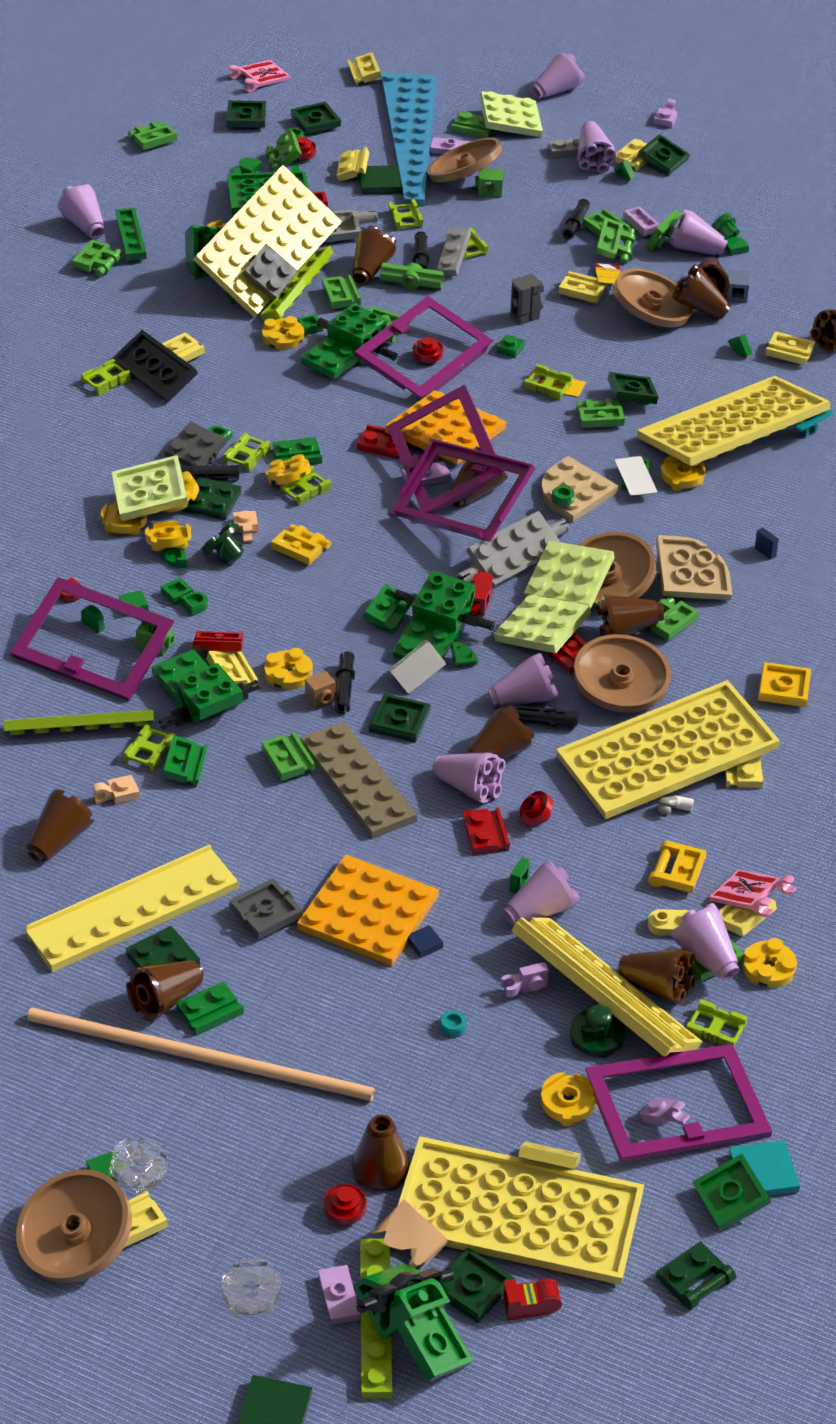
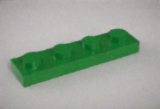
[115,207,147,261]

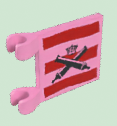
[228,60,290,93]
[709,869,797,917]

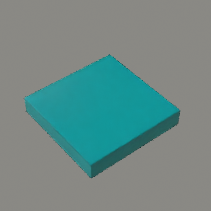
[728,1140,800,1196]

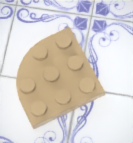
[542,456,618,522]
[656,535,733,600]

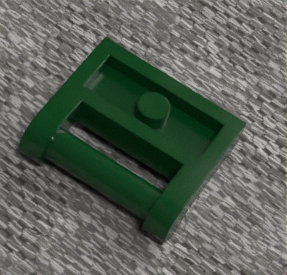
[656,1241,736,1310]

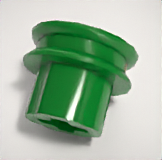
[711,212,740,240]

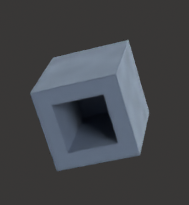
[727,270,749,302]

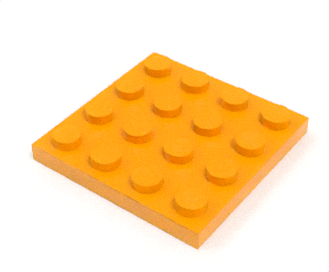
[385,390,507,465]
[297,855,439,967]

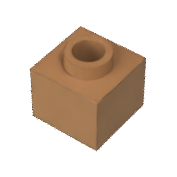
[305,671,336,708]

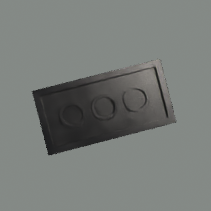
[112,330,198,403]

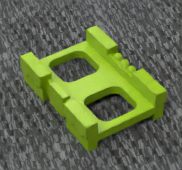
[388,199,423,231]
[446,227,488,261]
[81,359,131,396]
[524,363,573,400]
[223,432,271,472]
[280,466,332,506]
[123,724,175,772]
[686,999,748,1048]

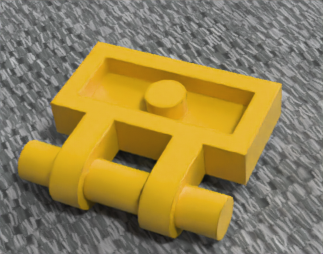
[271,524,331,565]

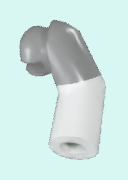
[658,796,694,815]

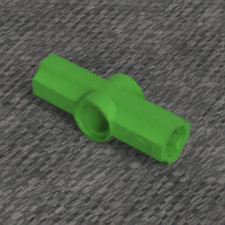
[380,263,444,290]

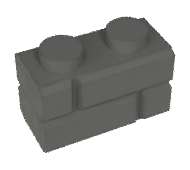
[510,274,544,325]

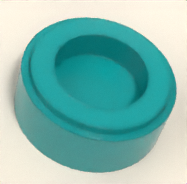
[439,1011,467,1038]

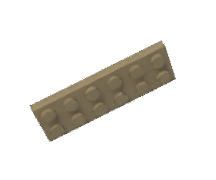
[300,721,417,839]

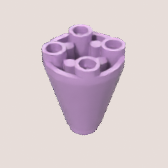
[531,53,585,99]
[577,121,616,173]
[58,184,105,239]
[669,209,728,256]
[487,653,559,708]
[433,753,505,803]
[503,861,580,926]
[670,903,739,981]

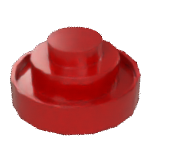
[297,137,316,161]
[412,337,443,363]
[519,790,553,827]
[324,1184,367,1225]

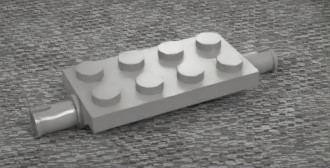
[323,209,378,243]
[456,511,569,588]

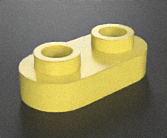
[648,909,690,936]

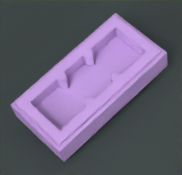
[430,137,471,155]
[623,206,660,237]
[402,461,451,486]
[318,1265,360,1325]

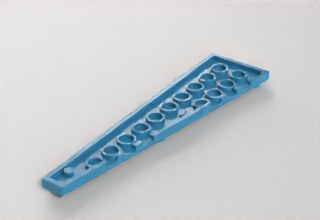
[381,72,437,206]

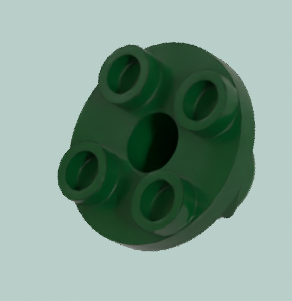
[201,521,244,564]
[570,1005,625,1058]

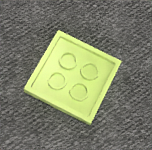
[480,91,543,138]
[112,455,188,521]
[524,541,615,609]
[493,594,591,653]

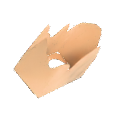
[372,1199,448,1271]

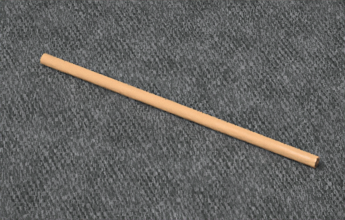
[27,1008,375,1101]

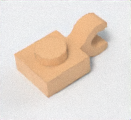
[233,511,258,543]
[93,775,140,804]

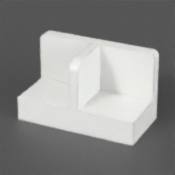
[389,639,446,693]

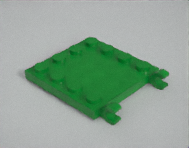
[227,165,309,215]

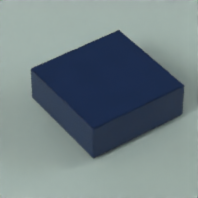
[755,527,779,560]
[408,925,443,958]

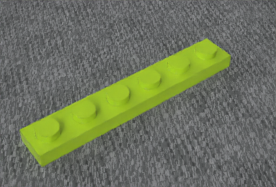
[260,246,334,321]
[3,709,154,735]
[360,1239,392,1399]

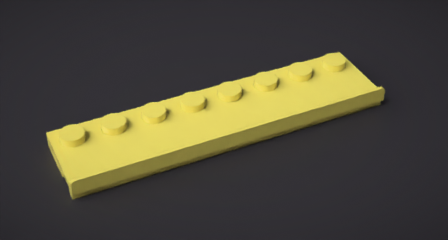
[25,845,238,973]
[512,918,703,1056]

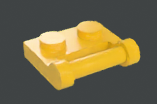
[648,841,707,893]

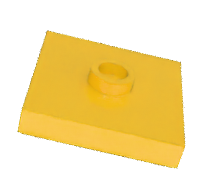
[758,662,811,707]

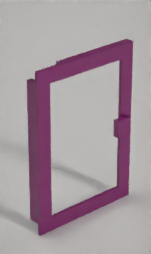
[354,296,493,399]
[387,384,504,514]
[390,439,535,542]
[10,577,175,701]
[585,1044,772,1163]

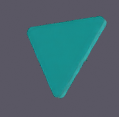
[794,410,834,437]

